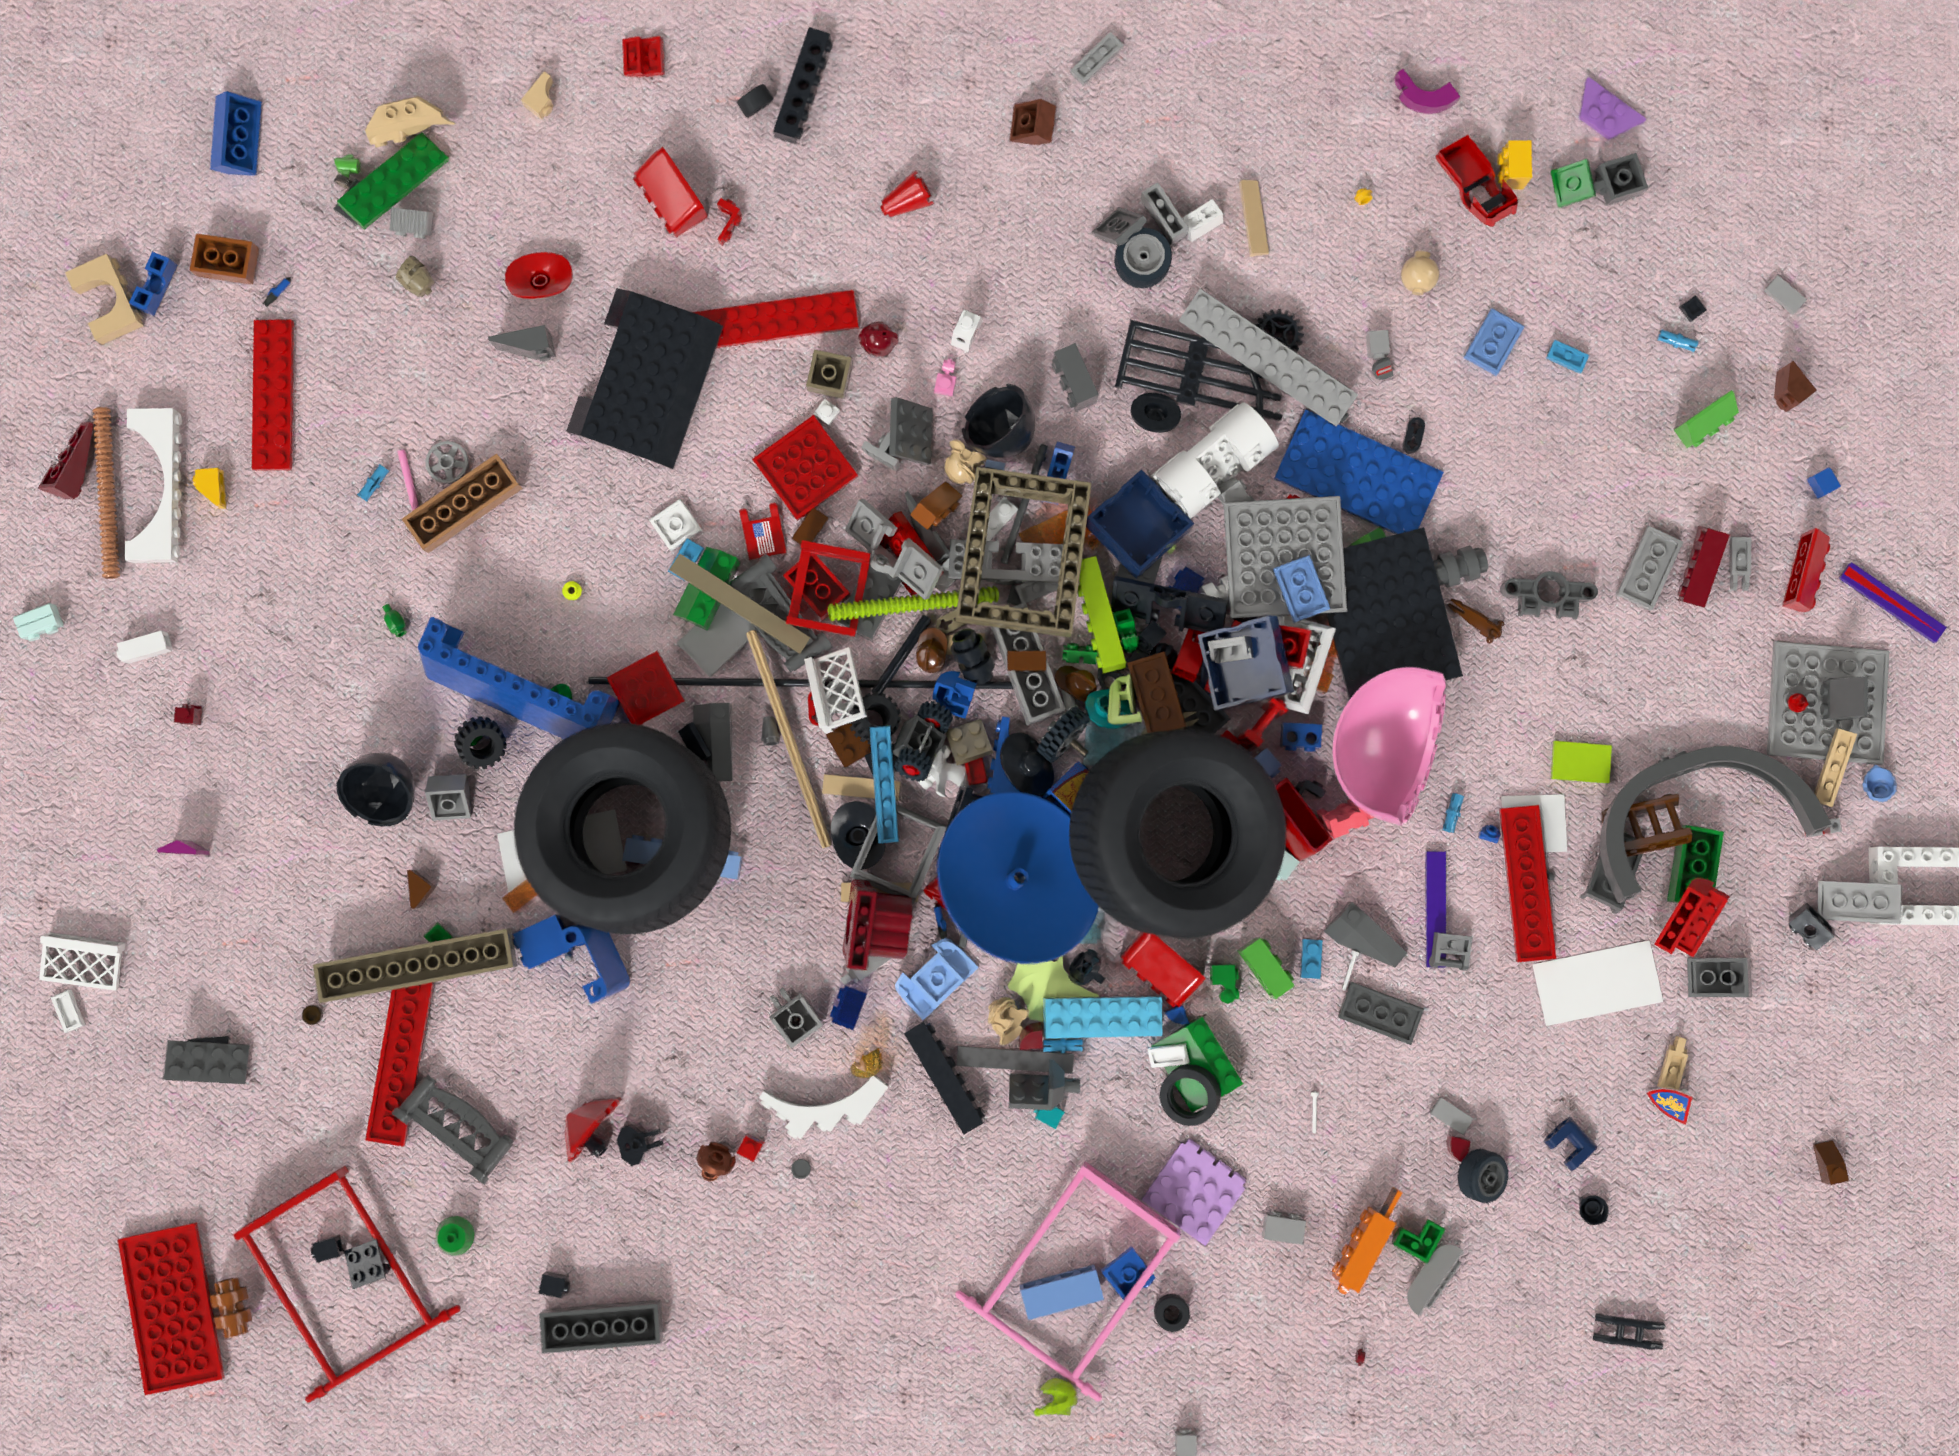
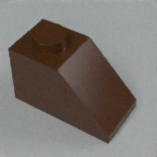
[1813,1140,1849,1185]

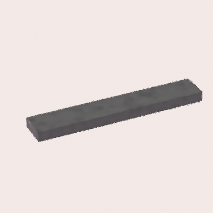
[957,1046,1074,1074]

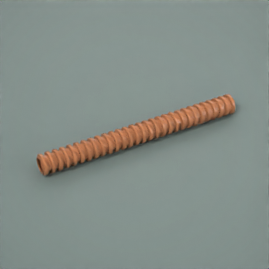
[93,407,120,579]

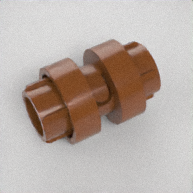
[210,1277,253,1338]

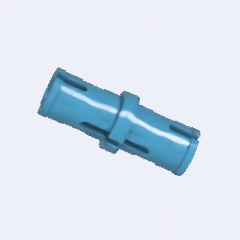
[1657,329,1698,352]
[357,464,390,502]
[1442,793,1465,833]
[1043,1038,1083,1053]

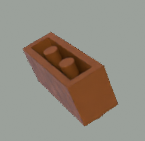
[910,481,963,530]

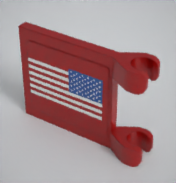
[739,502,787,560]

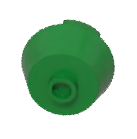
[436,1216,475,1256]

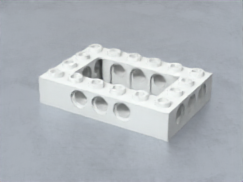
[1869,847,1959,925]

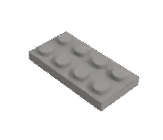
[1616,526,1683,611]
[1818,881,1902,924]

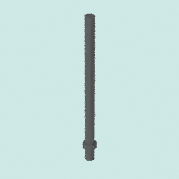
[1000,444,1048,564]

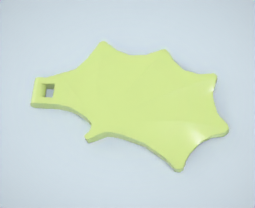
[1007,956,1099,1039]

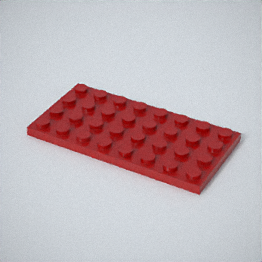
[117,1222,225,1396]

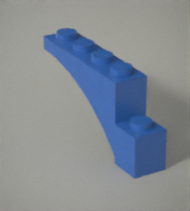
[987,716,1019,794]

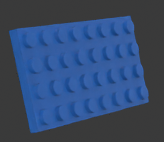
[1274,409,1444,534]

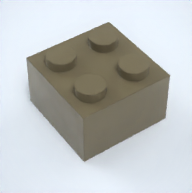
[806,349,853,399]

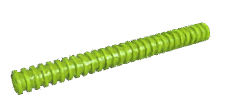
[828,586,999,621]

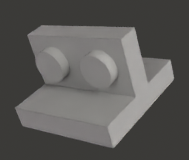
[861,432,900,472]

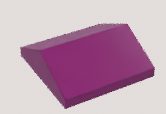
[157,840,209,855]

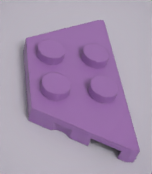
[1579,77,1646,140]

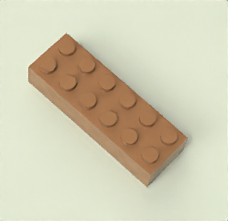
[402,454,523,553]

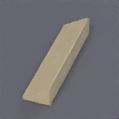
[1239,180,1269,257]

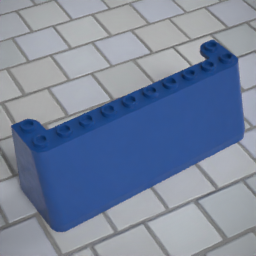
[418,616,620,739]

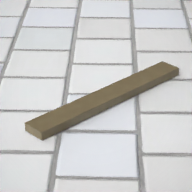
[669,554,810,654]

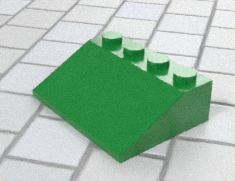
[1151,1016,1243,1112]

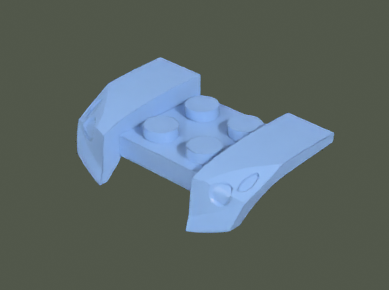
[895,938,979,1020]

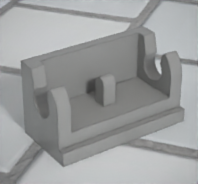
[1208,636,1254,663]

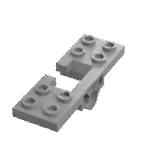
[845,498,944,600]
[948,539,1063,585]

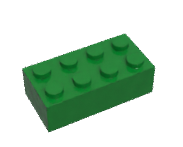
[1667,825,1724,903]

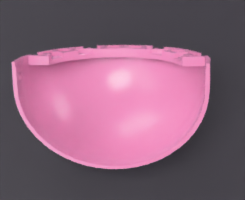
[1333,667,1446,826]

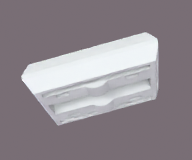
[1261,615,1336,714]

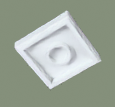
[649,499,702,552]

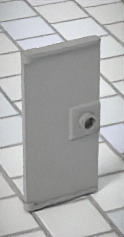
[677,588,778,677]

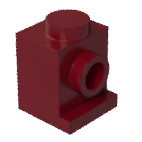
[174,704,202,725]

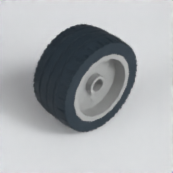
[1114,227,1172,289]

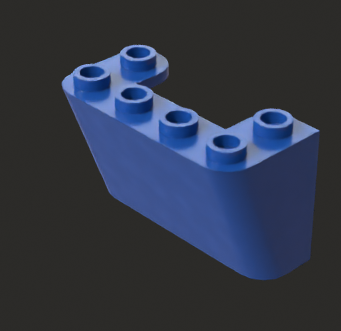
[558,924,630,1004]

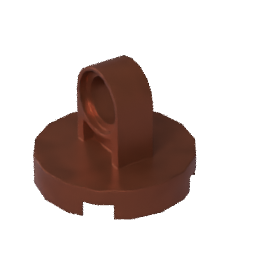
[696,1142,736,1182]

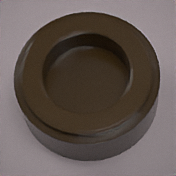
[302,1005,323,1025]

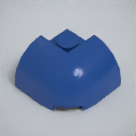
[933,671,976,719]

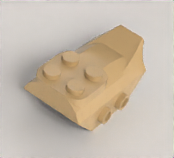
[365,96,455,148]

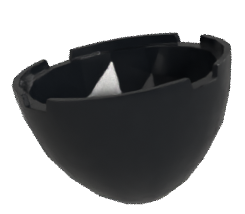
[962,384,1035,458]
[336,753,415,827]

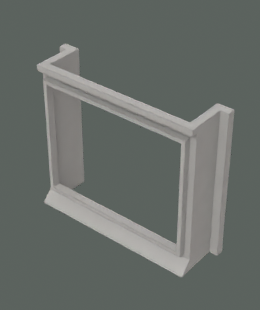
[850,805,947,904]

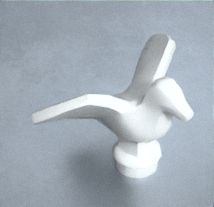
[919,745,969,797]

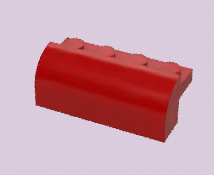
[1654,878,1730,957]

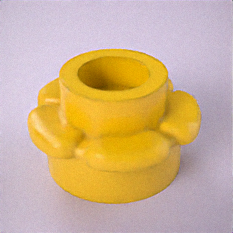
[1354,188,1373,205]

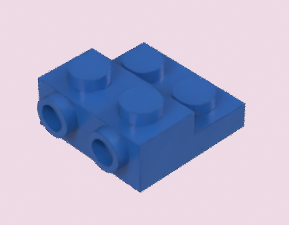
[1101,1246,1156,1300]

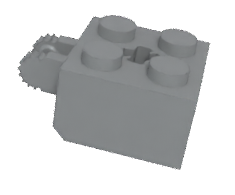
[769,988,824,1049]

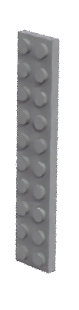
[1179,288,1358,426]

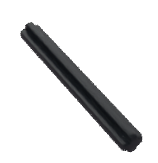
[872,615,931,695]

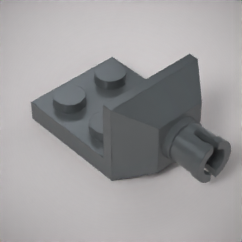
[1009,1060,1080,1110]

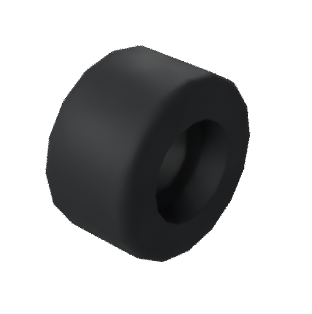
[737,84,774,118]
[1154,1294,1190,1332]

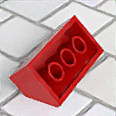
[1782,528,1830,613]

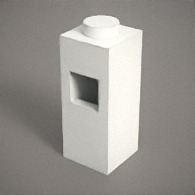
[116,630,173,664]

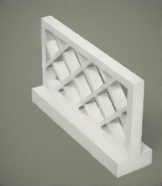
[804,647,866,734]
[39,932,125,991]

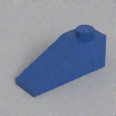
[1044,441,1075,505]

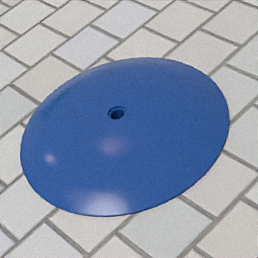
[937,792,1099,964]

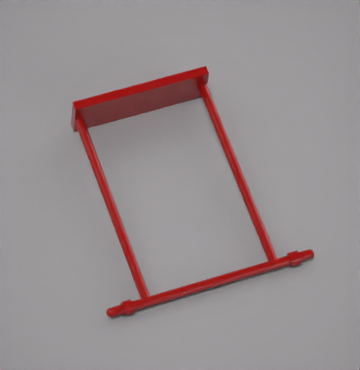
[233,1166,461,1403]

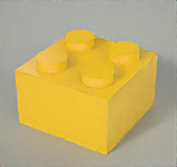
[1497,140,1532,190]

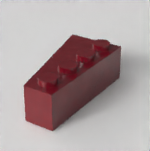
[1677,525,1730,608]

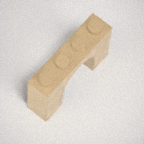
[65,254,144,345]

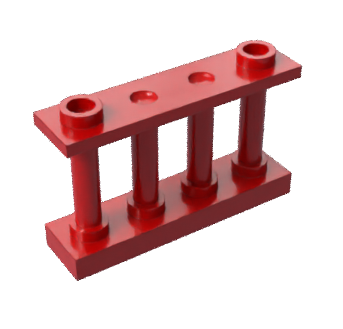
[1237,698,1288,752]

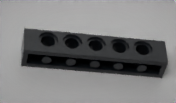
[773,27,833,144]

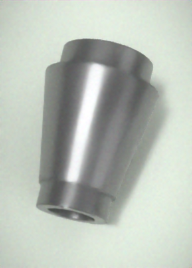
[761,716,780,746]

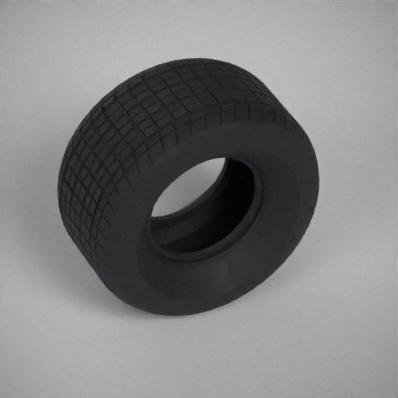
[514,723,731,934]
[1069,729,1286,939]

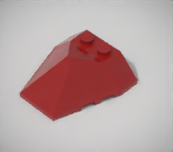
[565,1097,623,1163]

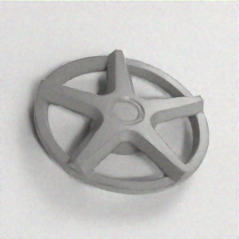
[426,441,469,484]

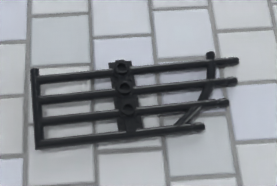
[1115,320,1283,420]

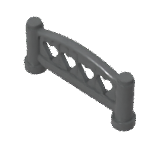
[729,553,833,673]
[392,1075,514,1185]

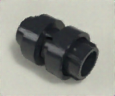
[951,628,995,685]

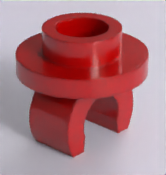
[1787,693,1809,713]

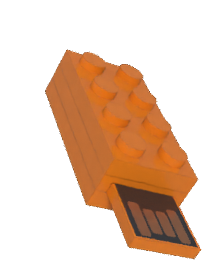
[1332,1187,1403,1295]

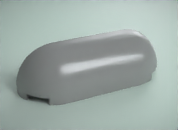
[1407,1245,1464,1316]

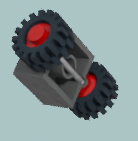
[892,701,953,782]

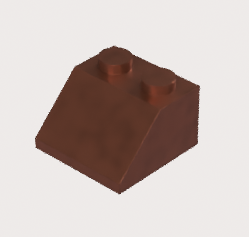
[1009,99,1056,145]
[1774,361,1817,412]

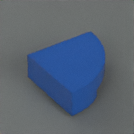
[1164,1005,1189,1024]

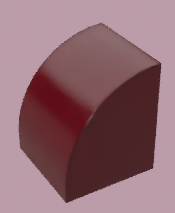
[1019,1022,1043,1050]
[1446,1135,1471,1162]

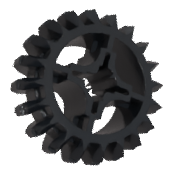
[1255,309,1304,352]

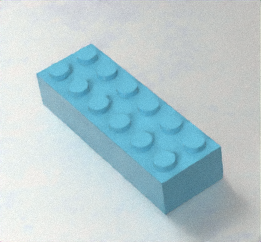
[1043,996,1162,1038]

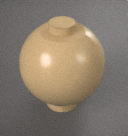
[1401,251,1439,295]

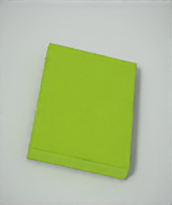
[1551,741,1612,784]

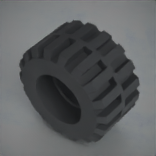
[849,692,901,744]
[454,716,507,769]

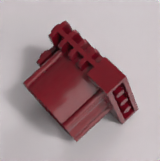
[842,879,913,971]

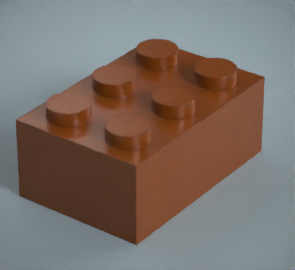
[190,233,259,285]

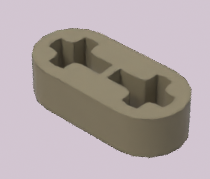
[936,609,968,634]

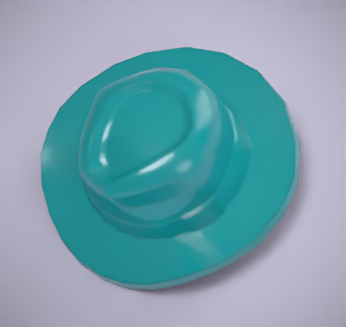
[1085,689,1132,729]

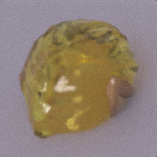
[850,1048,883,1078]

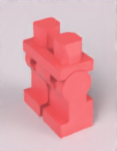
[1316,799,1375,839]

